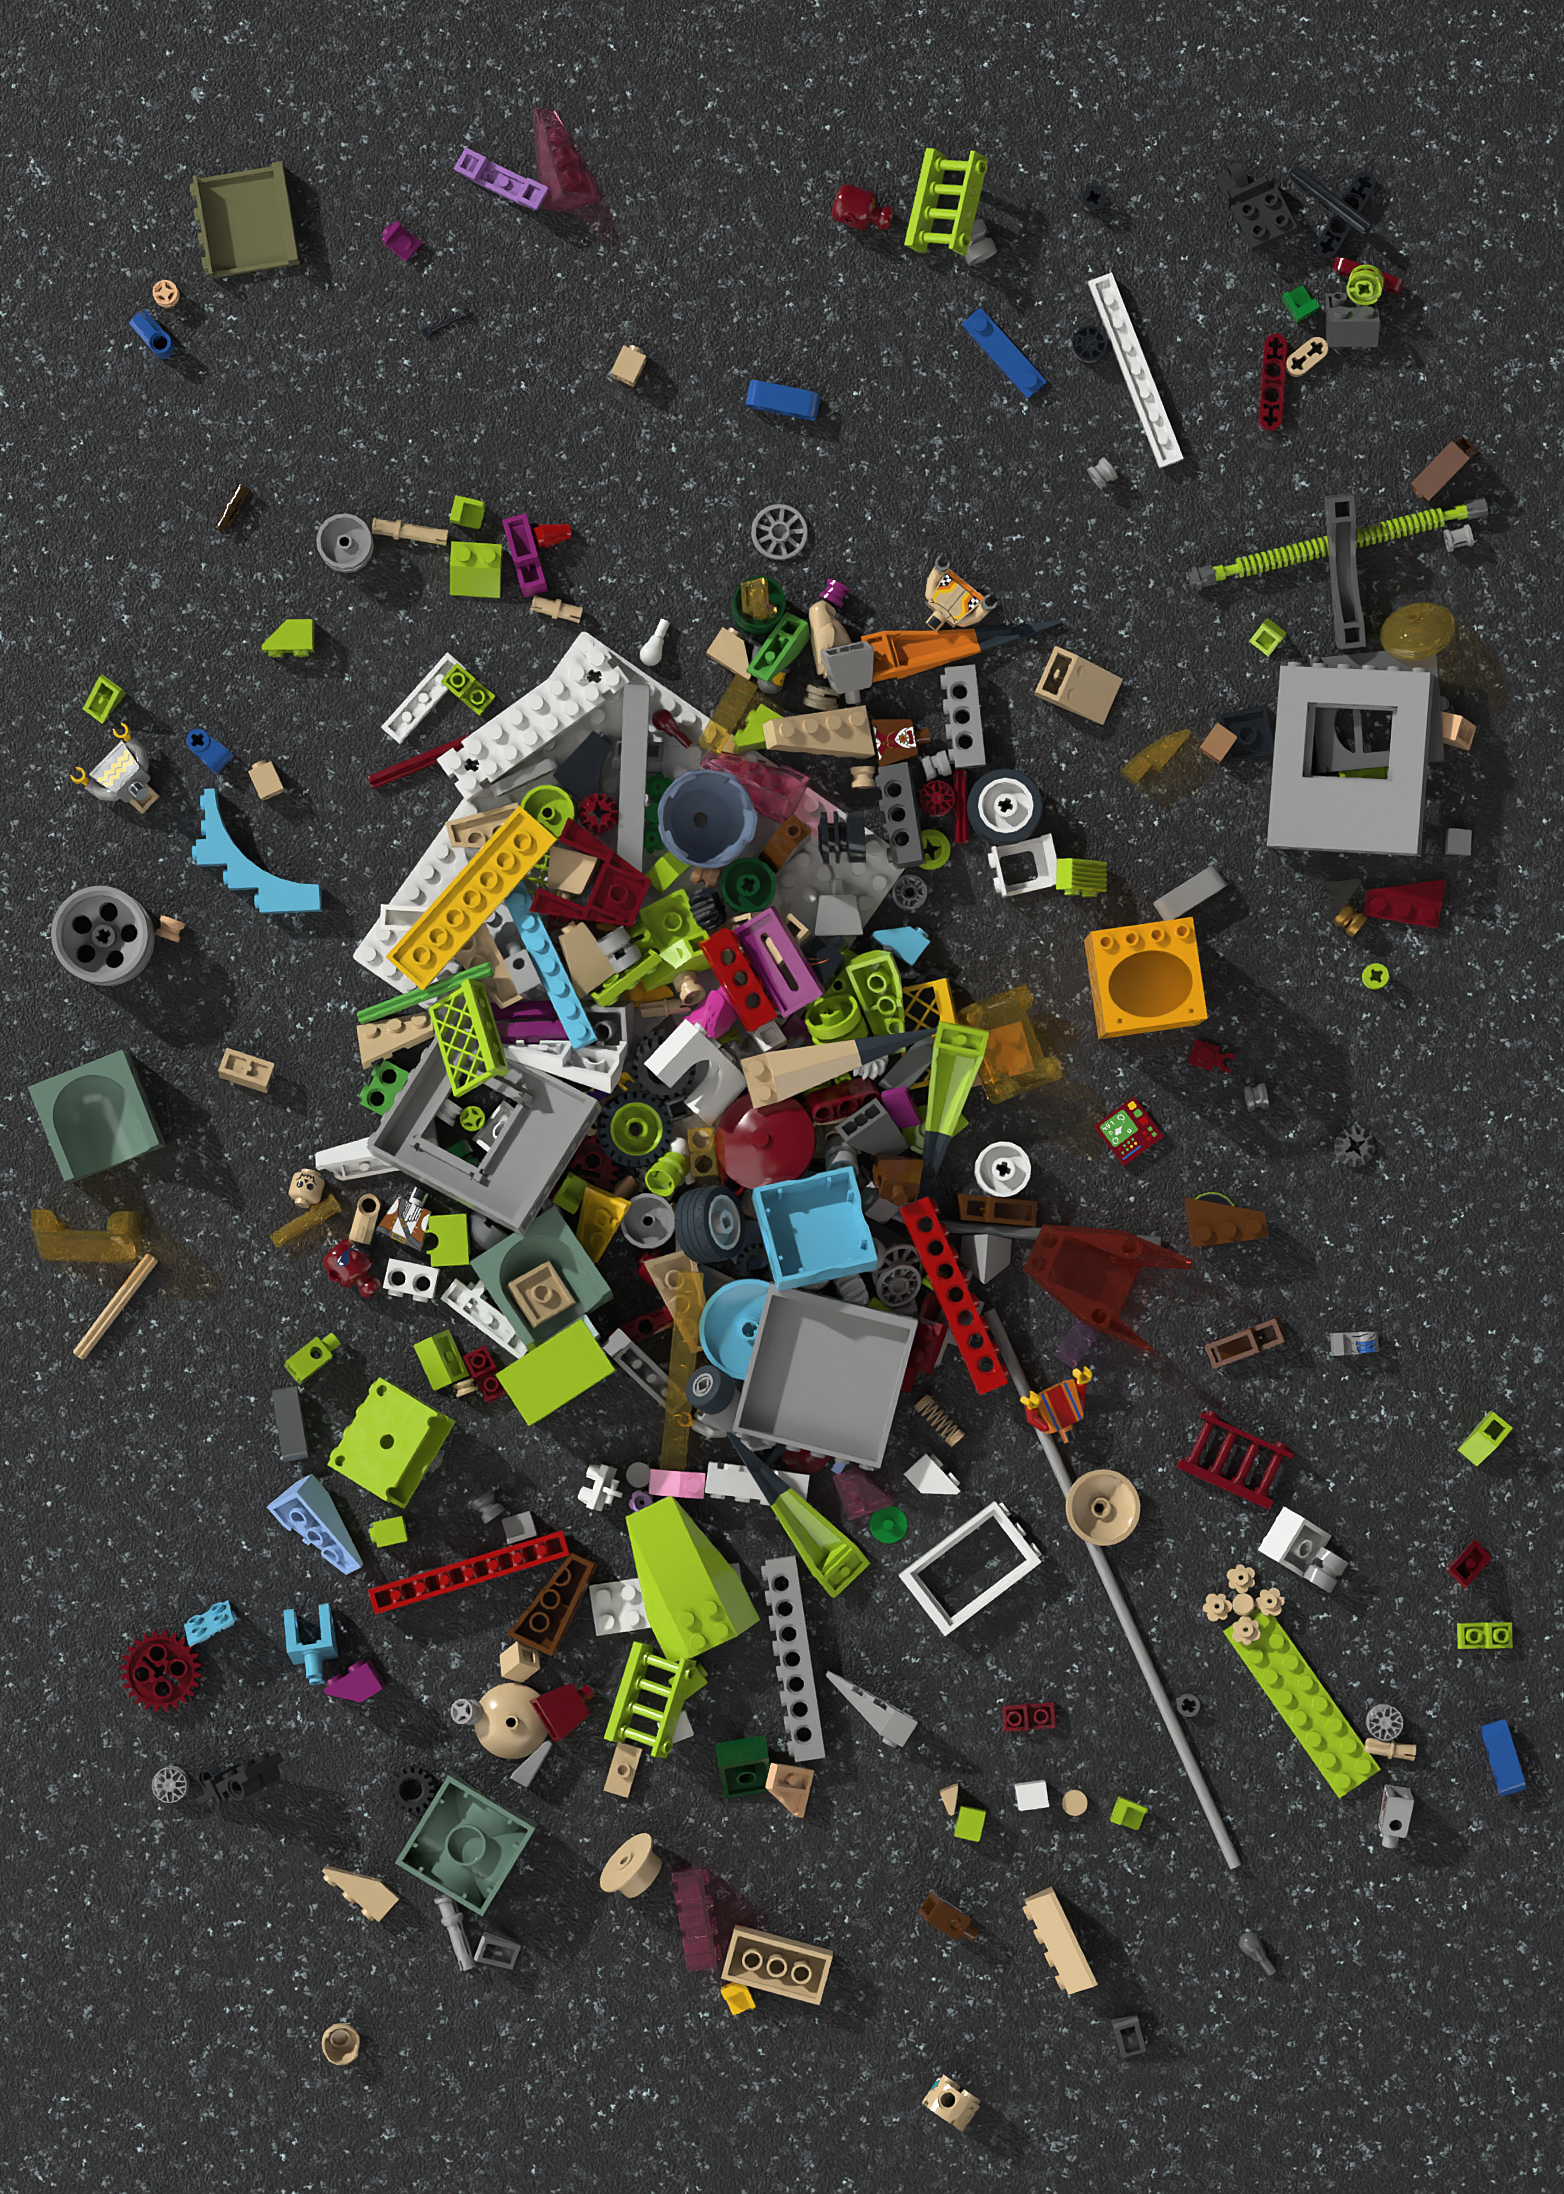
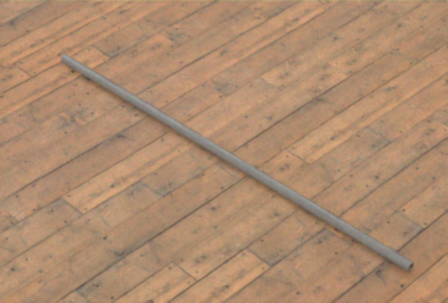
[984,1308,1241,1869]

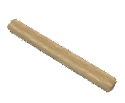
[73,1254,158,1359]

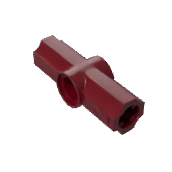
[607,1305,677,1343]

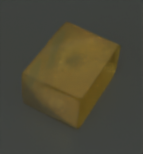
[687,1126,721,1179]

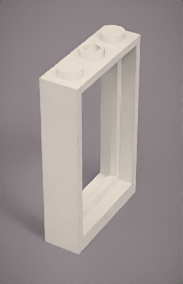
[898,1501,1042,1636]

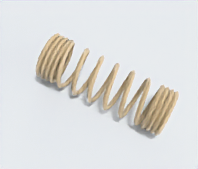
[914,1394,965,1447]

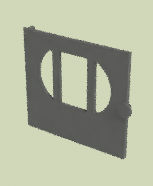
[1310,645,1449,773]

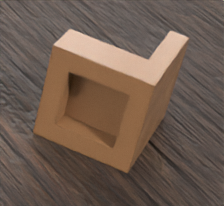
[1198,723,1237,764]

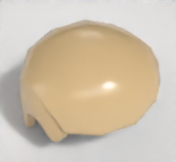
[322,2023,360,2065]

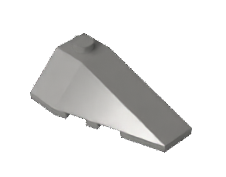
[826,1670,918,1748]

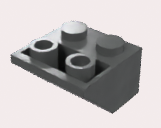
[1325,292,1380,347]

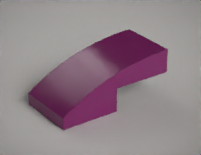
[881,1086,923,1130]

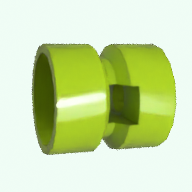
[645,1151,690,1197]

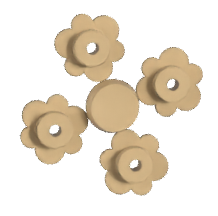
[1203,1564,1285,1645]

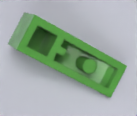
[746,612,810,683]

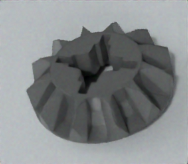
[1334,1126,1375,1167]

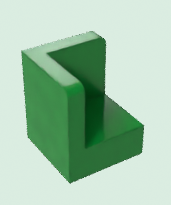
[1281,286,1320,324]

